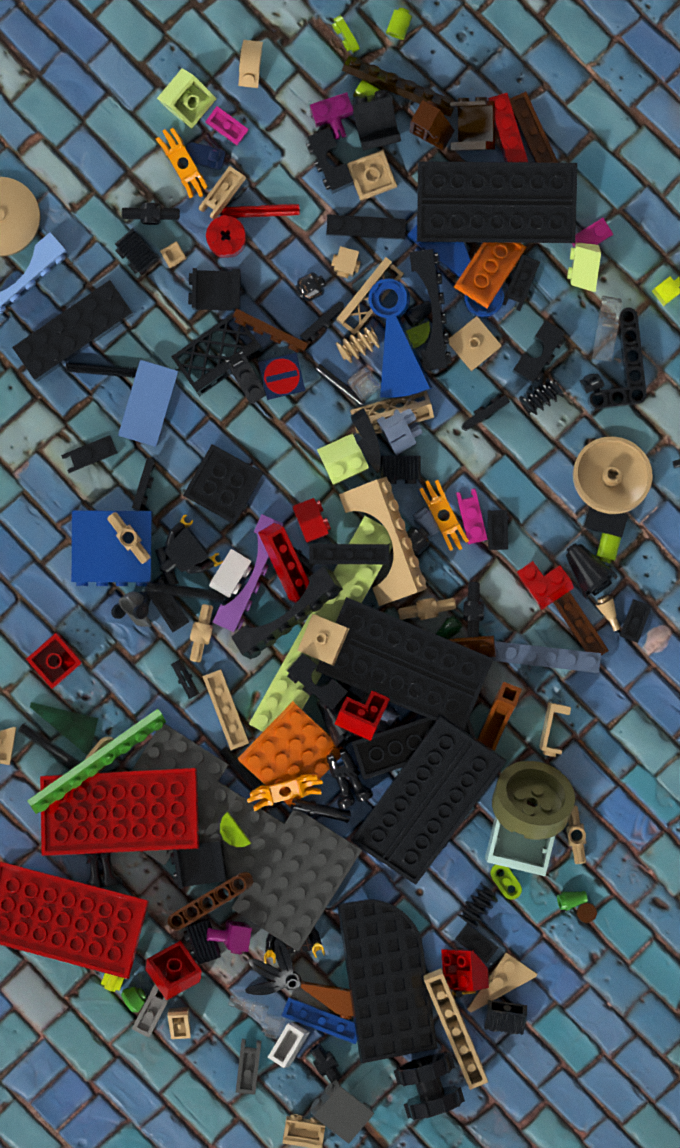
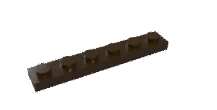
[342,56,457,117]

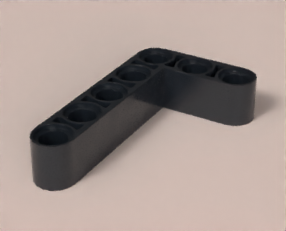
[588,307,647,410]

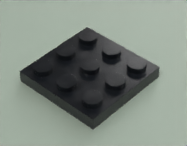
[183,444,263,524]

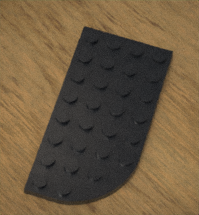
[337,899,438,1063]

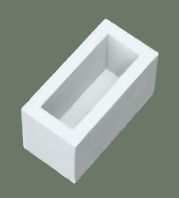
[209,549,252,598]
[268,1022,310,1068]

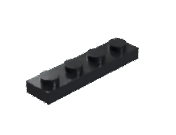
[326,214,406,240]
[309,544,389,565]

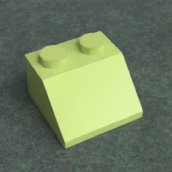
[157,68,217,129]
[567,242,601,292]
[317,433,369,485]

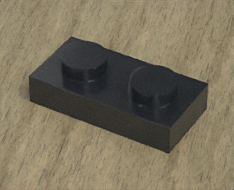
[487,510,508,550]
[619,599,652,643]
[455,923,498,964]

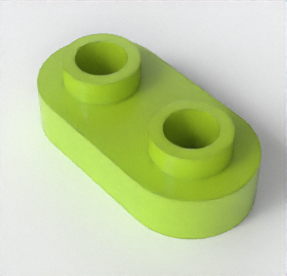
[332,15,360,53]
[490,864,522,900]

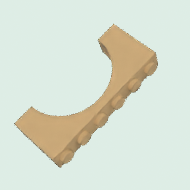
[339,477,427,606]

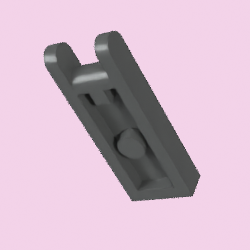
[236,1038,261,1095]

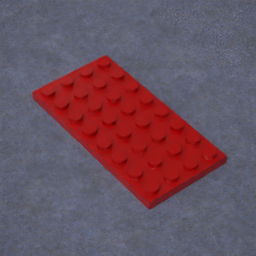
[40,768,199,856]
[0,861,149,979]

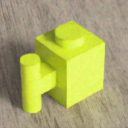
[652,276,680,306]
[101,973,125,992]

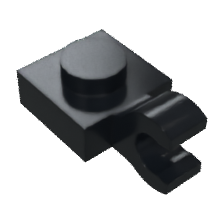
[580,373,605,396]

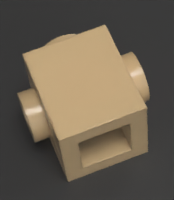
[331,246,361,279]

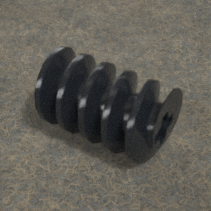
[519,378,564,417]
[456,883,498,927]

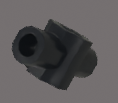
[310,1044,342,1083]

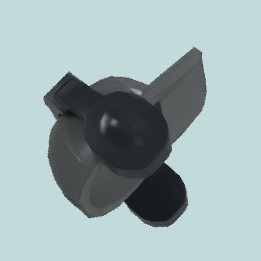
[111,591,152,627]

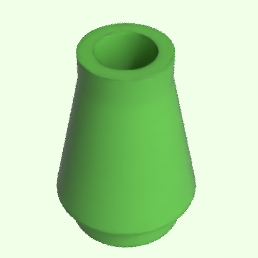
[557,891,588,911]

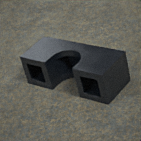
[306,127,354,194]
[512,320,566,384]
[286,652,348,710]

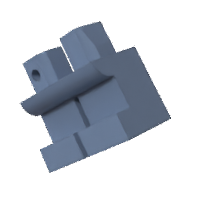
[377,408,423,456]

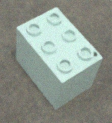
[485,816,555,876]

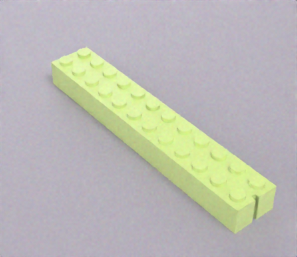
[249,516,393,732]

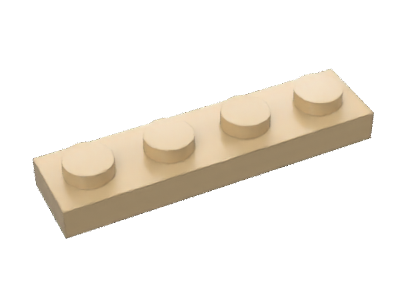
[202,669,249,750]

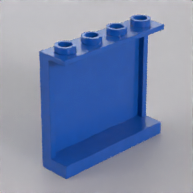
[71,511,153,586]

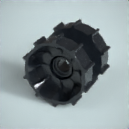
[393,1052,465,1120]

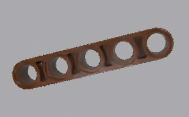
[168,872,253,931]

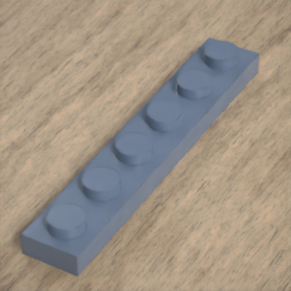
[491,641,601,673]

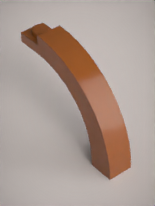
[477,682,522,751]

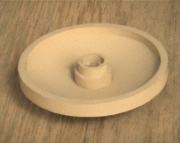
[0,177,41,257]
[573,437,653,514]

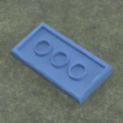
[118,359,178,447]

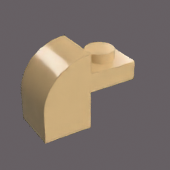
[238,40,263,88]

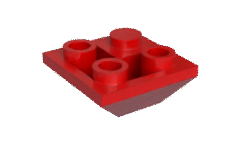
[441,949,489,991]

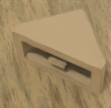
[168,1007,191,1039]

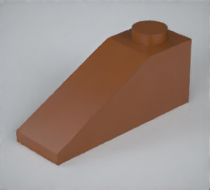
[301,981,353,1019]

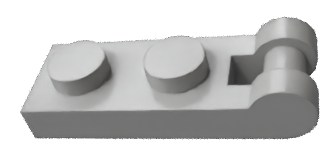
[132,984,169,1038]

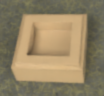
[160,241,187,268]

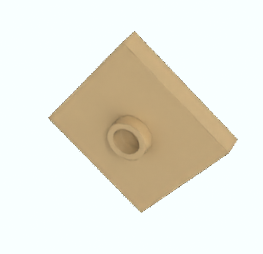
[347,150,397,201]
[449,316,502,372]
[298,614,349,666]

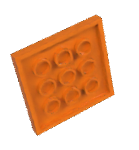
[237,701,344,807]

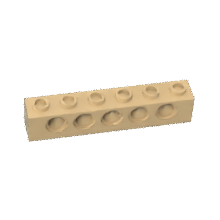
[423,968,488,1090]

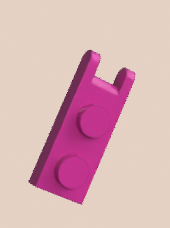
[456,488,488,545]

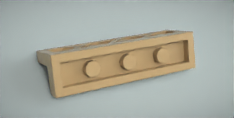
[336,257,404,335]
[350,391,434,434]

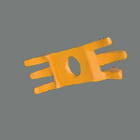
[156,128,208,198]
[419,480,469,551]
[247,774,323,811]

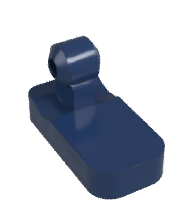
[185,142,225,170]

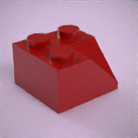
[26,633,82,689]
[145,941,202,1000]

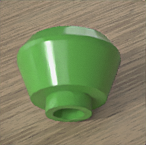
[121,986,147,1012]

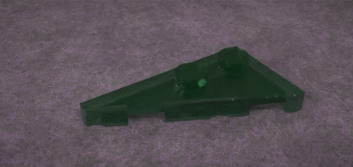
[30,702,99,755]

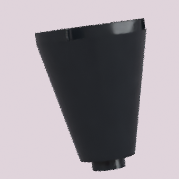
[566,543,618,600]
[317,698,356,748]

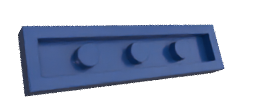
[281,997,357,1044]

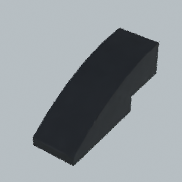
[350,408,381,473]

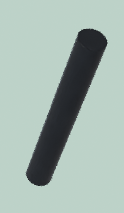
[315,364,366,407]

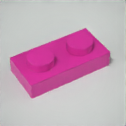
[205,106,249,146]
[571,218,613,248]

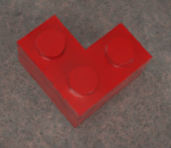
[292,498,331,544]
[517,561,574,610]
[335,691,390,741]

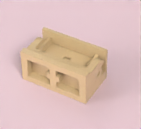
[283,1114,325,1148]

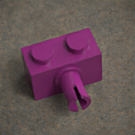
[310,92,353,140]
[207,920,252,954]

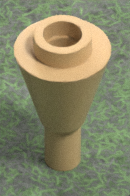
[595,595,621,631]

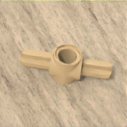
[107,512,151,564]
[398,598,456,620]
[190,604,213,662]
[566,805,586,864]

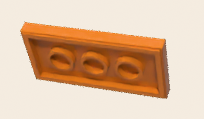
[454,242,527,308]

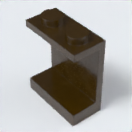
[450,97,495,151]

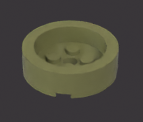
[492,761,575,840]

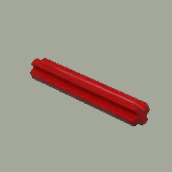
[222,204,300,218]

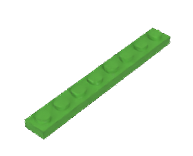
[27,709,166,814]

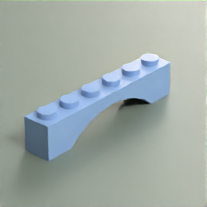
[0,232,67,315]

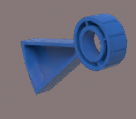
[407,225,504,318]
[368,278,432,398]

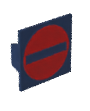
[258,353,306,400]

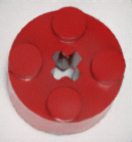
[206,215,246,258]

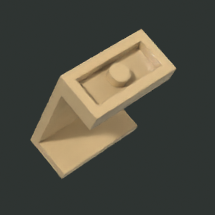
[539,702,571,757]

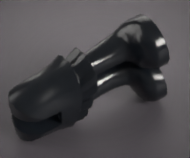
[327,748,373,809]
[85,853,123,887]

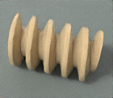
[335,325,380,363]

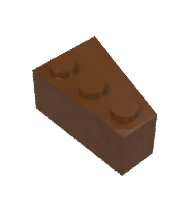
[409,100,455,151]

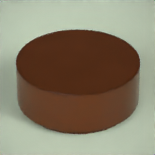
[577,902,597,923]

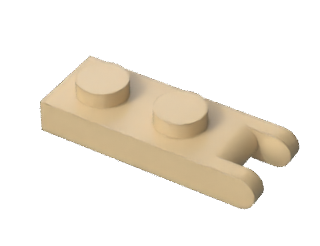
[199,166,246,220]

